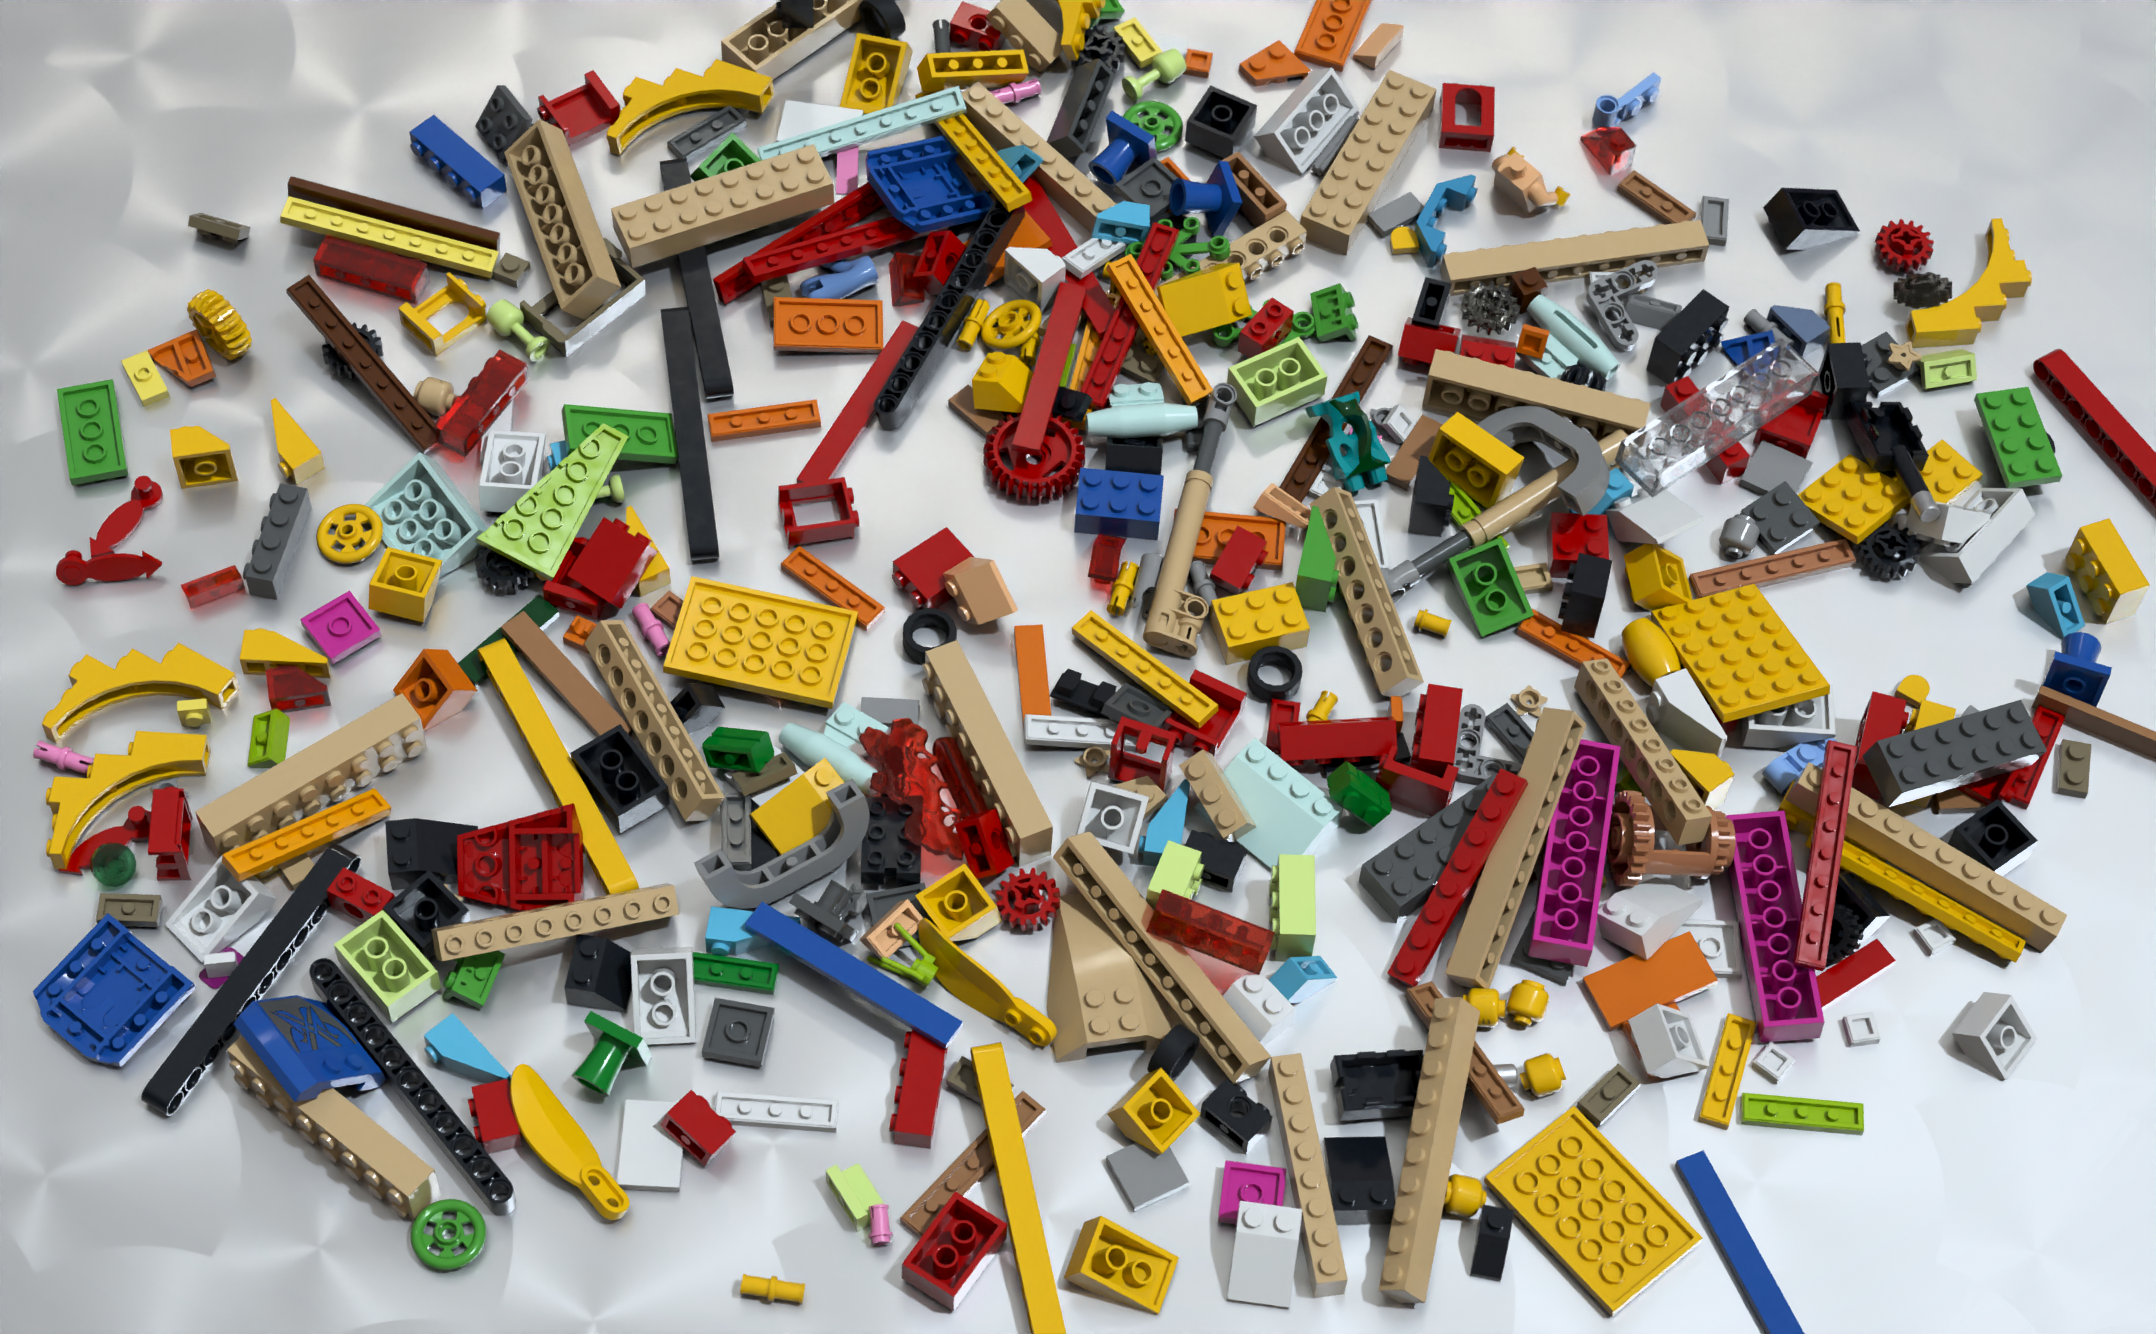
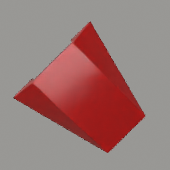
[457,803,584,911]

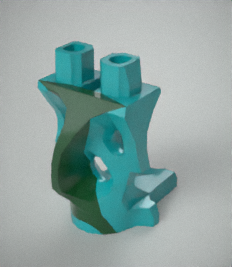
[1305,391,1391,492]

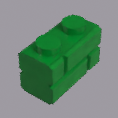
[702,727,774,773]
[1327,762,1392,827]

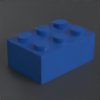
[1074,468,1164,540]

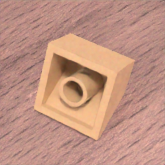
[943,557,1018,625]

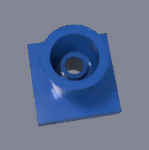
[1088,111,1157,188]
[1169,161,1243,237]
[2039,632,2112,707]

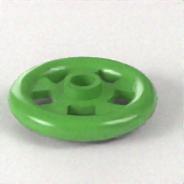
[1123,101,1183,152]
[411,1199,486,1270]

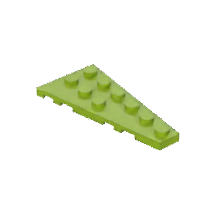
[475,423,629,581]

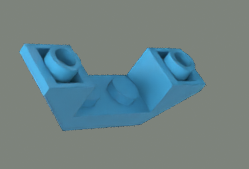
[1415,175,1477,268]

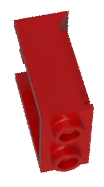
[778,477,859,550]
[1108,716,1177,792]
[148,787,193,881]

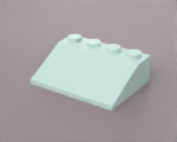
[365,452,488,578]
[1195,738,1343,871]

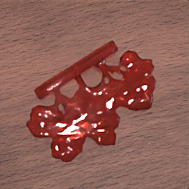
[859,718,988,861]

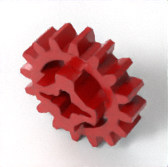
[1874,219,1934,273]
[996,868,1061,932]

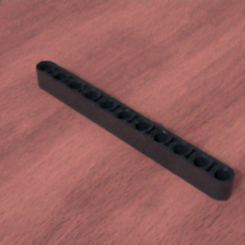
[660,158,734,399]
[874,198,1025,430]
[661,307,719,561]
[141,843,361,1116]
[309,958,516,1216]

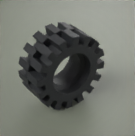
[1827,906,1864,959]

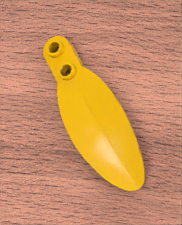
[918,918,1057,1047]
[510,1064,630,1220]

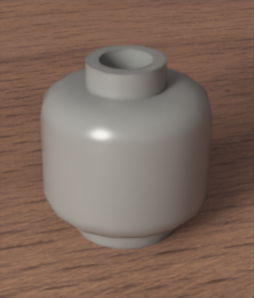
[1719,514,1760,558]

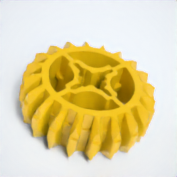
[187,289,252,361]

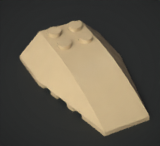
[1046,893,1173,1063]

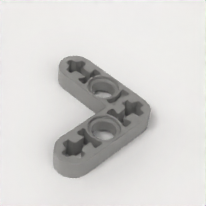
[1586,260,1659,351]
[1453,704,1522,785]

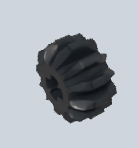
[1560,365,1607,392]

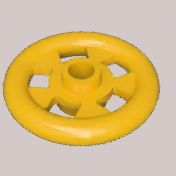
[981,299,1042,350]
[316,504,383,564]

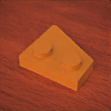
[1239,40,1311,86]
[148,329,216,387]

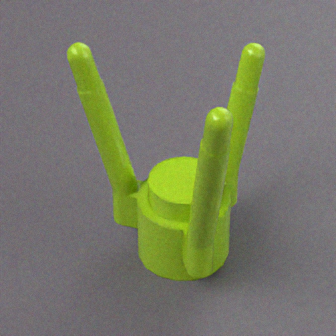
[867,923,939,988]

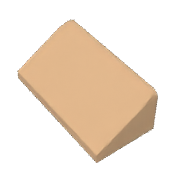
[1353,23,1404,69]
[859,899,923,959]

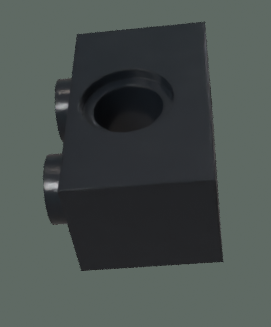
[1200,1079,1272,1154]

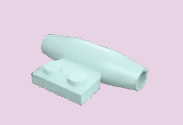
[1516,294,1620,380]
[1085,382,1198,439]
[779,702,891,796]

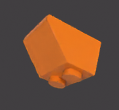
[393,649,478,731]

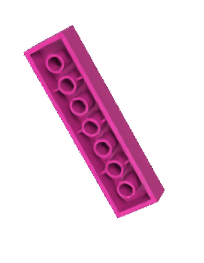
[1528,739,1621,967]
[1725,811,1824,1043]

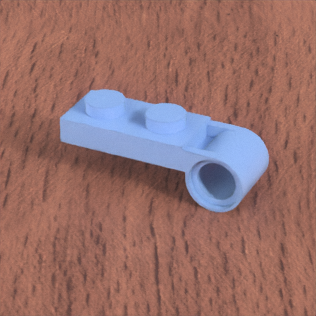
[1592,72,1661,130]
[1762,738,1837,795]

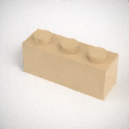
[986,0,1063,73]
[1179,750,1256,842]

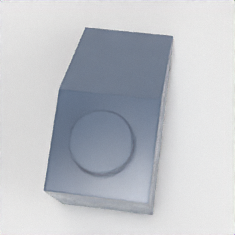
[1767,305,1831,359]

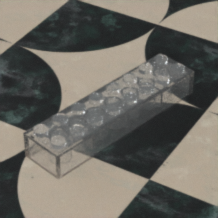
[1615,338,1820,498]

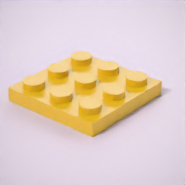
[1798,454,1910,545]

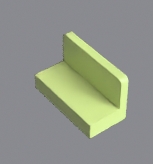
[1915,349,1977,389]
[826,1164,884,1232]

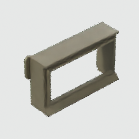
[520,238,646,357]

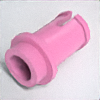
[868,1204,893,1245]

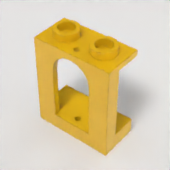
[398,272,487,356]

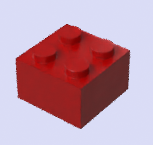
[1547,512,1609,578]

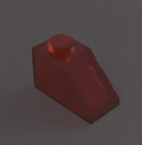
[1580,127,1636,175]
[1088,533,1127,584]
[266,666,331,713]

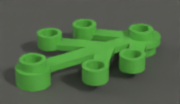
[1125,217,1231,280]
[1212,300,1316,359]

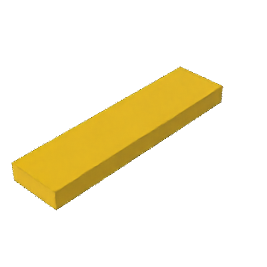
[1698,1013,1757,1130]

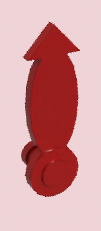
[90,476,163,558]
[56,550,162,585]
[59,806,151,876]

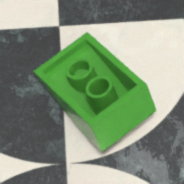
[690,132,761,181]
[1295,506,1339,612]
[1445,537,1534,637]

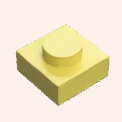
[177,698,211,727]

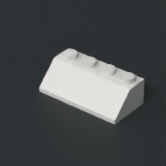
[1254,67,1359,175]
[1919,488,2036,584]

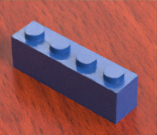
[409,115,507,209]

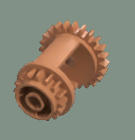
[1606,790,1736,887]

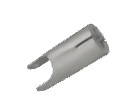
[1130,553,1164,618]

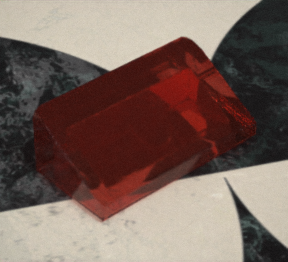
[889,252,925,306]
[181,565,245,609]

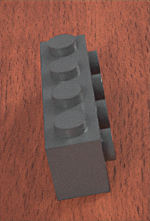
[1047,58,1116,159]
[243,483,312,600]

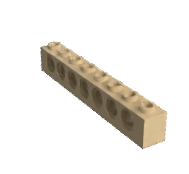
[1132,210,1307,347]
[1309,487,1424,697]
[584,620,725,822]
[1574,658,1712,846]
[431,883,679,961]

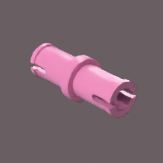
[990,78,1041,104]
[632,603,671,657]
[33,740,94,775]

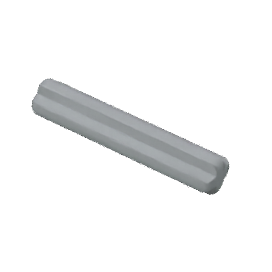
[1311,116,1359,176]

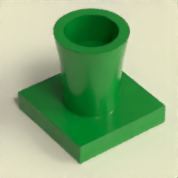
[572,1011,652,1097]

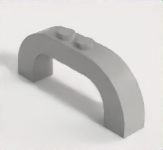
[1477,406,1610,516]
[694,779,870,909]

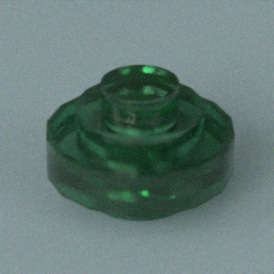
[90,842,136,887]

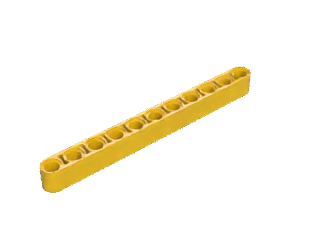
[477,638,639,895]
[970,1042,1066,1334]

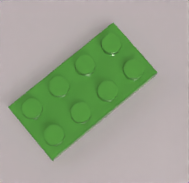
[57,379,128,485]
[1974,387,2062,488]
[561,404,678,464]

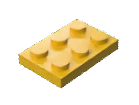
[1892,439,1983,510]

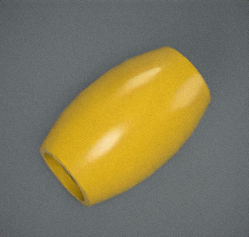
[1621,618,1681,688]

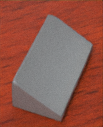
[1625,293,1682,330]

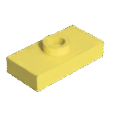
[1113,17,1162,68]
[121,350,170,407]

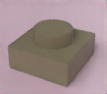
[493,253,531,288]

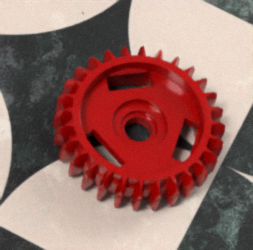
[983,413,1085,504]

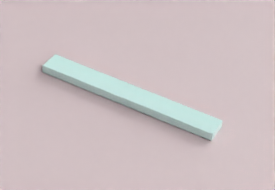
[757,86,967,161]

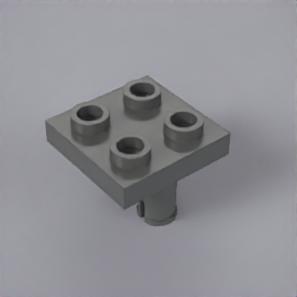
[475,85,534,161]
[789,879,858,942]

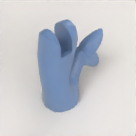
[800,255,878,299]

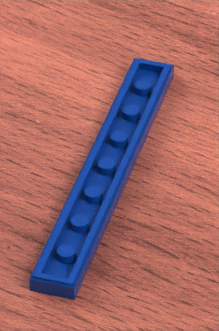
[745,902,963,1049]
[1675,1150,1804,1334]

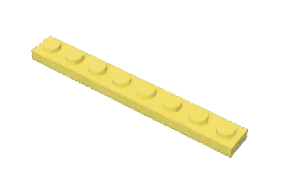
[280,196,499,278]

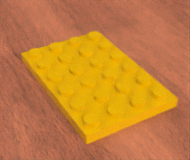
[663,576,858,709]
[1651,584,1830,723]
[1484,1106,1703,1316]

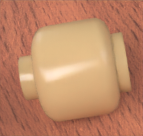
[414,377,457,416]

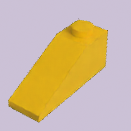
[271,398,325,485]
[626,506,671,597]
[240,628,331,678]

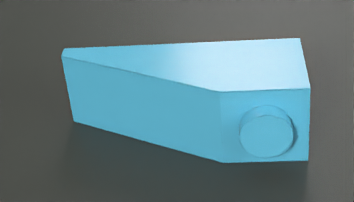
[1138,779,1190,867]
[705,906,801,956]
[424,1013,511,1086]

